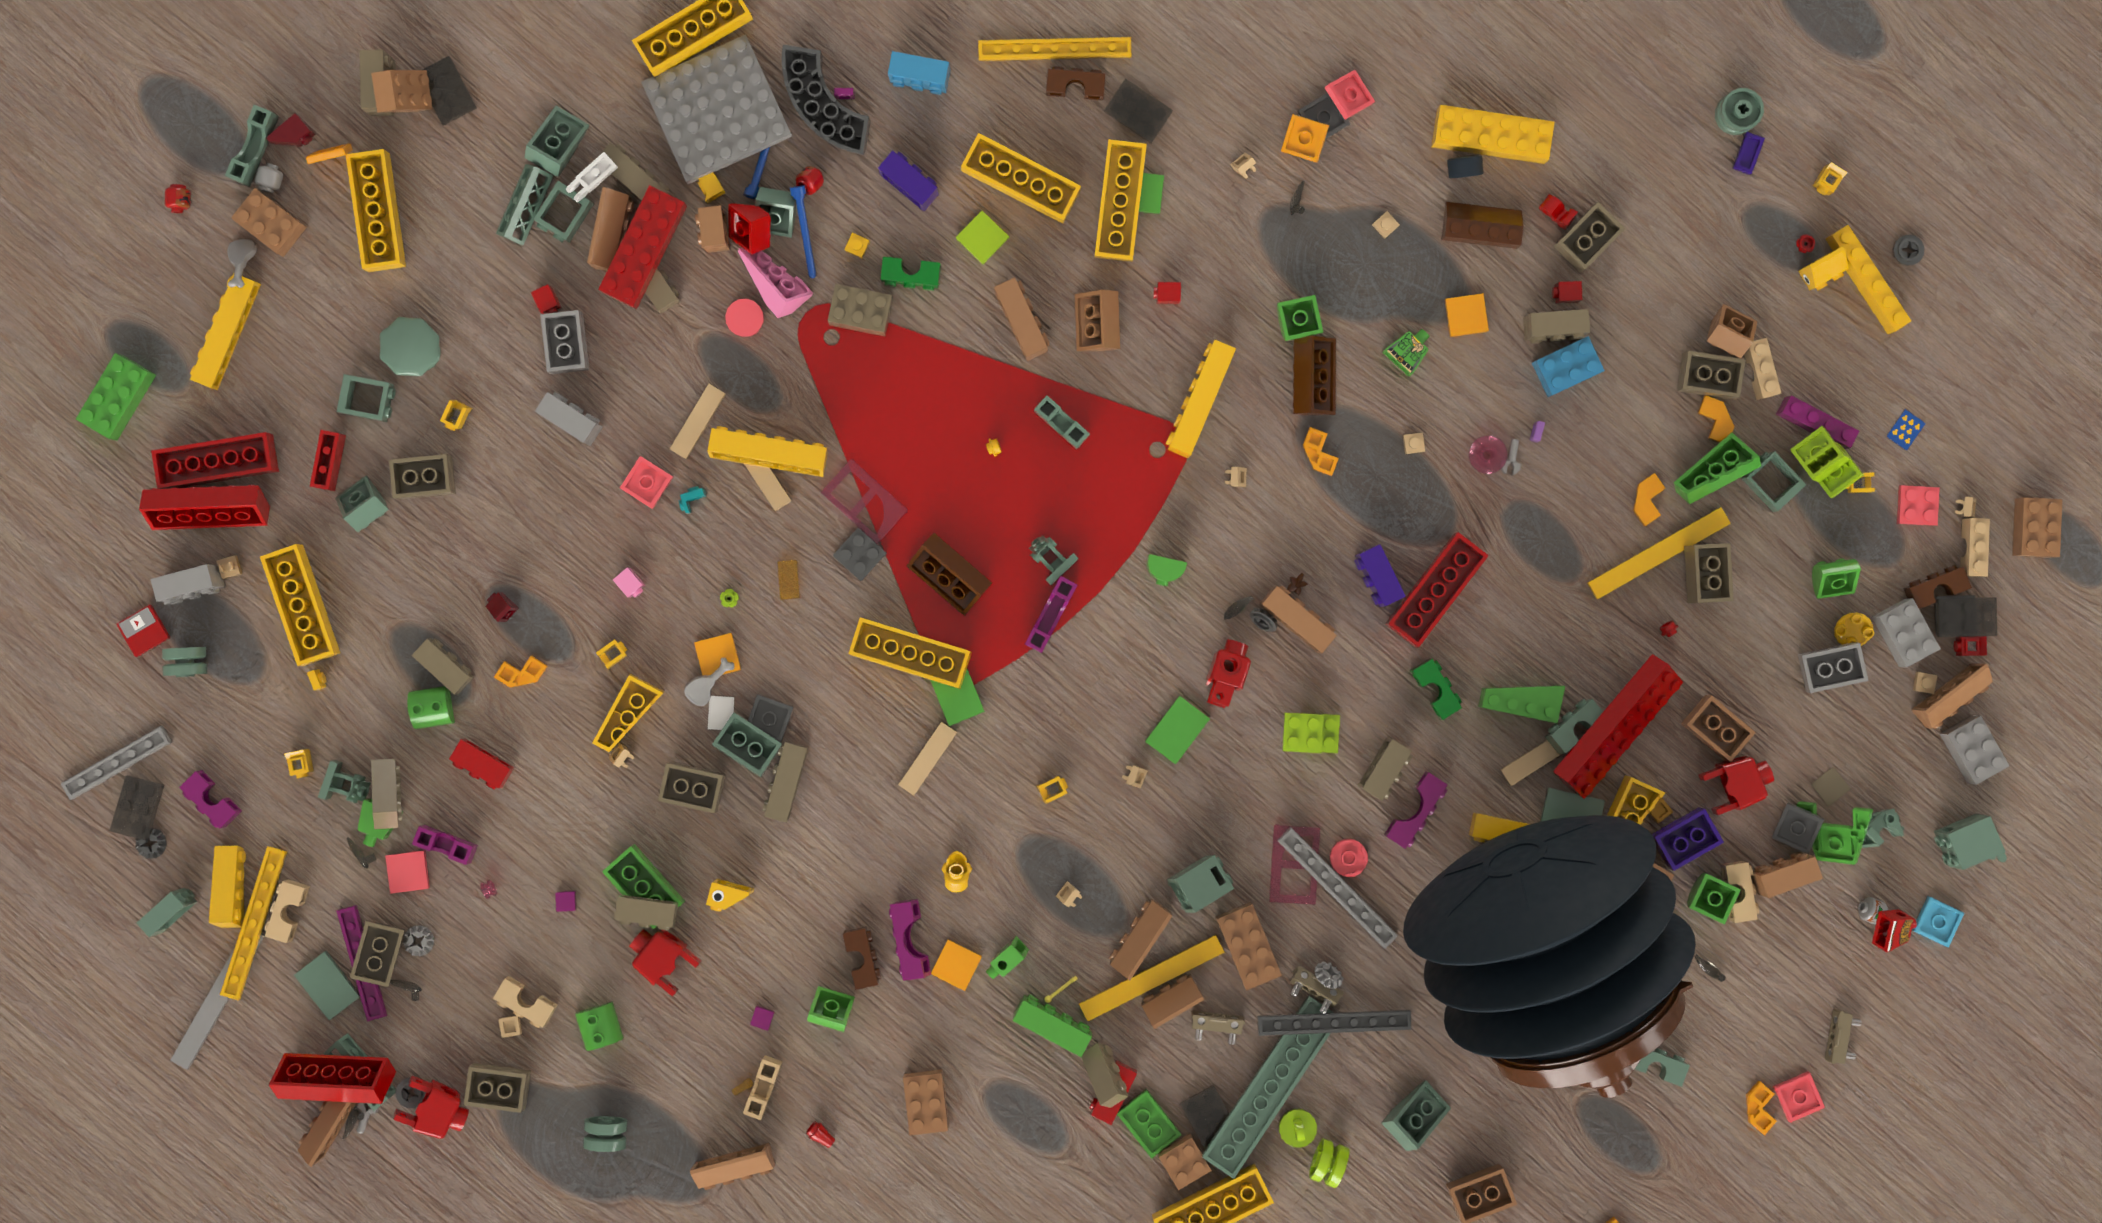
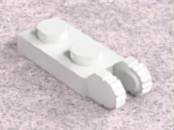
[566,152,618,202]

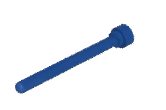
[743,147,770,200]
[790,185,816,279]

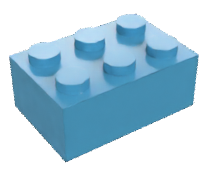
[888,51,951,95]
[1532,336,1605,397]

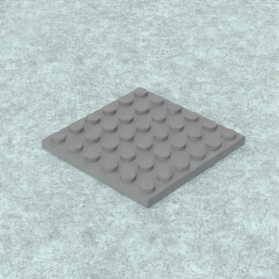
[641,34,792,184]

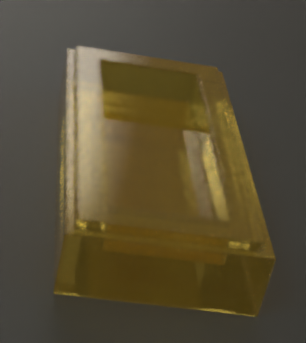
[777,560,800,600]

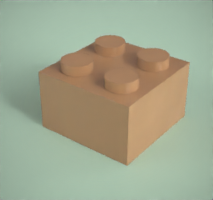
[695,205,730,253]
[1707,304,1757,358]
[1158,1133,1212,1190]

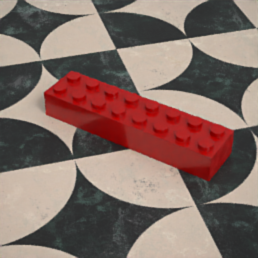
[1553,654,1683,799]

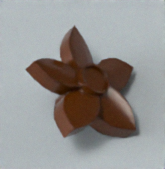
[1287,573,1308,595]

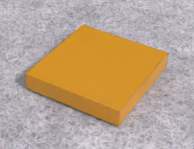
[1281,114,1330,163]
[306,143,353,164]
[1445,293,1489,337]
[694,633,741,675]
[931,939,982,991]

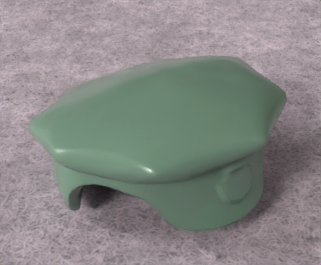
[380,317,441,376]

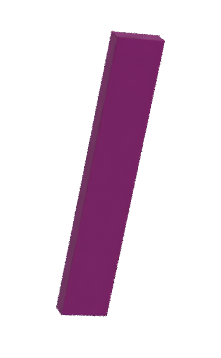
[336,905,387,1022]

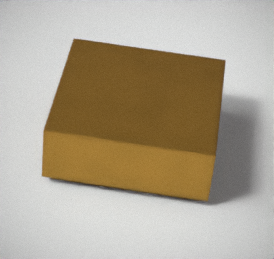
[1649,798,1673,824]

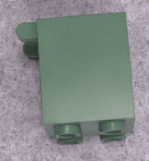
[1934,813,2007,870]
[1167,855,1234,913]

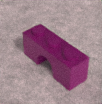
[179,770,242,829]
[412,825,478,865]

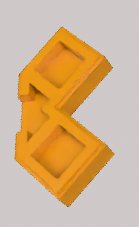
[1697,395,1734,443]
[1303,427,1339,476]
[1633,473,1666,526]
[494,655,548,688]
[1746,1080,1777,1136]

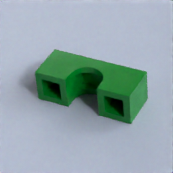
[880,257,941,291]
[1410,659,1462,720]

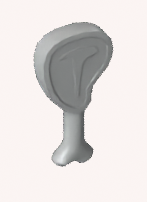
[227,239,257,288]
[684,658,735,706]

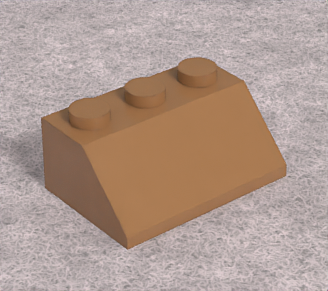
[1075,290,1120,352]
[1141,974,1204,1029]

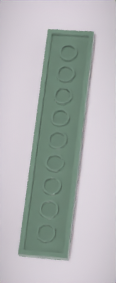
[1202,995,1334,1179]

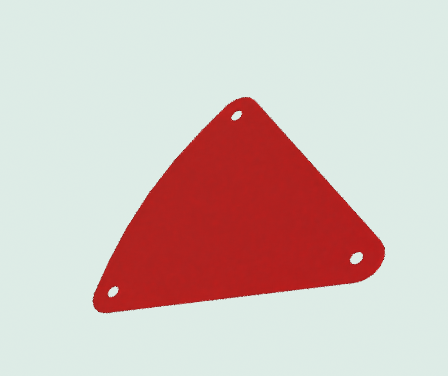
[797,303,1187,685]

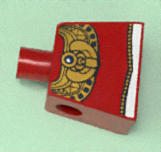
[1872,909,1917,952]

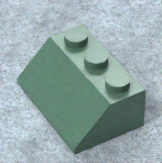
[712,712,782,778]

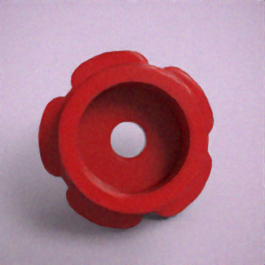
[1796,234,1815,253]
[1660,620,1678,637]

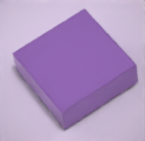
[1530,421,1545,443]

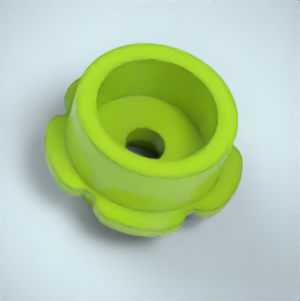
[720,589,739,607]

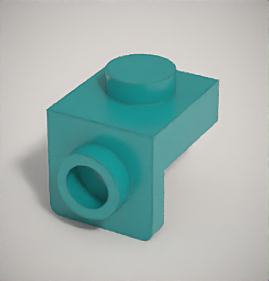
[678,486,707,514]

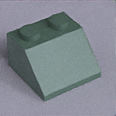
[755,187,797,238]
[335,476,389,532]

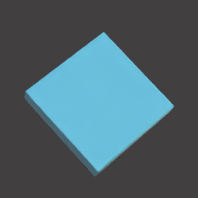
[1912,896,1965,948]

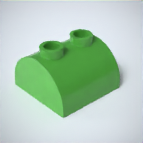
[1277,295,1323,341]
[1147,554,1187,587]
[1812,558,1861,599]
[407,686,455,729]
[1687,873,1741,925]
[807,986,855,1032]
[575,1001,624,1051]

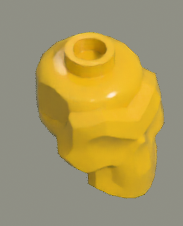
[941,851,972,892]

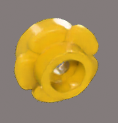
[986,438,1002,456]

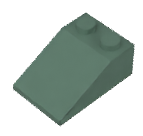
[524,106,589,177]
[1381,1080,1451,1151]

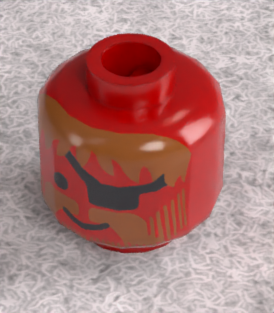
[795,166,824,195]
[164,184,191,213]

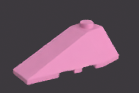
[738,248,813,318]

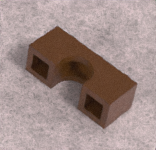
[1046,66,1106,100]
[1903,565,1972,609]
[843,926,882,990]

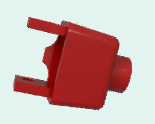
[1205,639,1251,709]
[1698,756,1774,815]
[629,929,701,997]
[393,1076,469,1139]

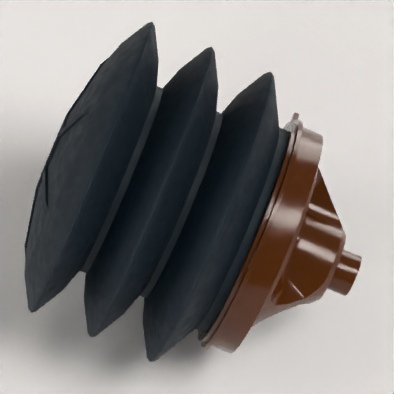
[1403,815,1696,1098]

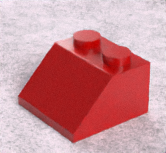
[728,203,771,255]

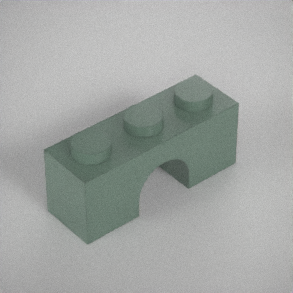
[1034,395,1090,450]
[1545,699,1603,754]
[1635,1048,1690,1087]

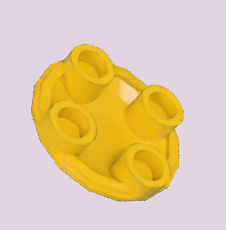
[1834,612,1874,646]

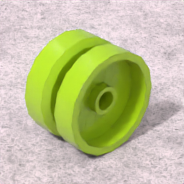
[1309,1138,1350,1188]

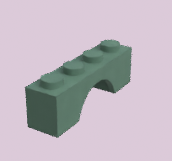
[225,105,279,187]

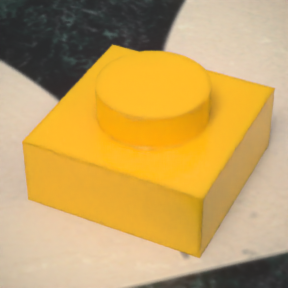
[844,232,870,259]
[307,669,327,690]

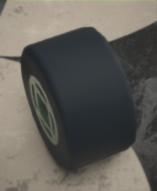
[1447,155,1484,178]

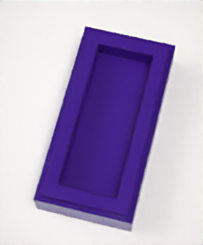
[1732,132,1765,175]

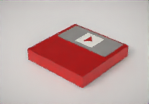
[116,605,171,657]

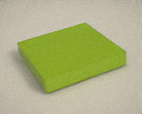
[956,211,1010,265]

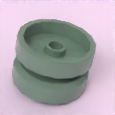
[1715,88,1764,135]
[162,647,207,677]
[583,1116,628,1152]

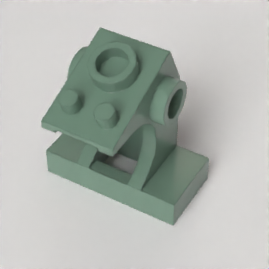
[1029,535,1079,585]
[318,760,371,803]
[1862,809,1904,848]

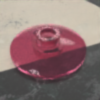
[1469,436,1507,474]

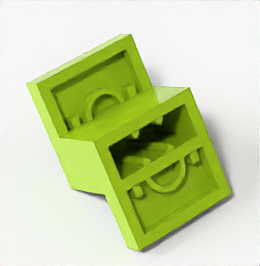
[1790,426,1864,498]
[1282,712,1340,753]

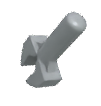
[1500,439,1521,476]
[356,1103,379,1133]

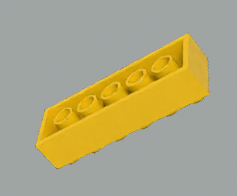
[632,0,753,78]
[1431,105,1555,164]
[961,133,1081,224]
[1095,139,1147,262]
[346,149,406,272]
[1166,340,1236,458]
[707,426,828,477]
[260,544,340,666]
[848,617,972,689]
[1152,1163,1274,1223]

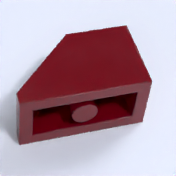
[266,113,316,147]
[485,592,519,622]

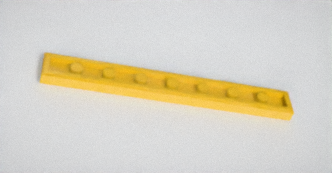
[978,37,1132,61]
[1587,507,1731,599]
[220,846,287,1000]
[1079,934,1224,1021]

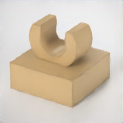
[1230,153,1256,179]
[1225,467,1247,487]
[1955,497,1977,518]
[217,555,243,579]
[608,742,634,768]
[1122,765,1148,788]
[1056,881,1082,907]

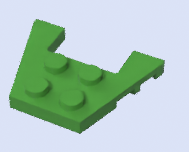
[1797,801,1873,865]

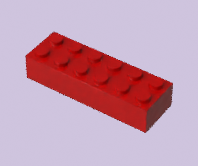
[598,185,687,309]
[151,432,279,489]
[139,485,270,530]
[1385,532,1489,648]
[269,1053,396,1104]

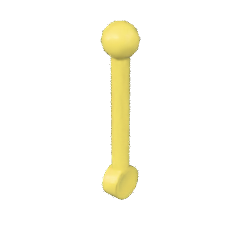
[1044,976,1078,1003]

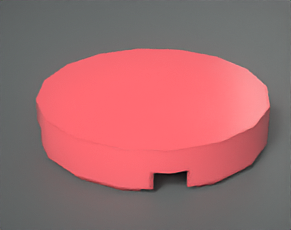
[725,299,764,337]
[1329,839,1368,877]

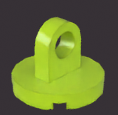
[1279,1108,1317,1148]

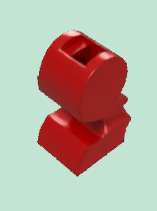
[1539,194,1578,230]

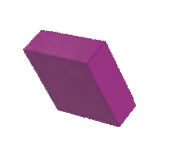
[834,88,855,100]
[555,891,577,912]
[750,1006,775,1031]

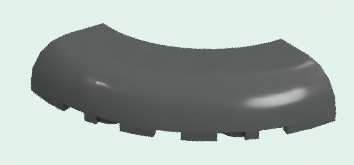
[782,45,870,155]

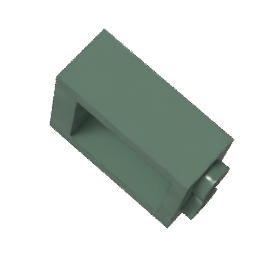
[533,181,594,243]
[337,374,396,422]
[1741,451,1806,512]
[137,888,197,937]

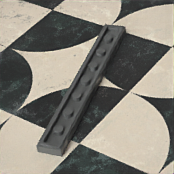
[1257,1010,1412,1036]

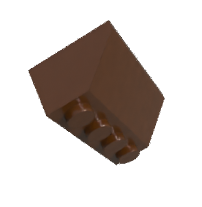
[1441,202,1524,249]
[1293,335,1336,415]
[907,533,992,616]

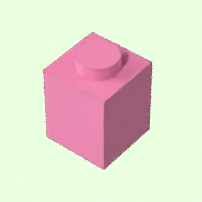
[613,567,645,598]

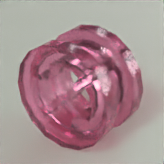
[480,880,497,899]

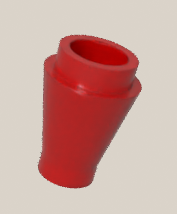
[806,1121,835,1148]

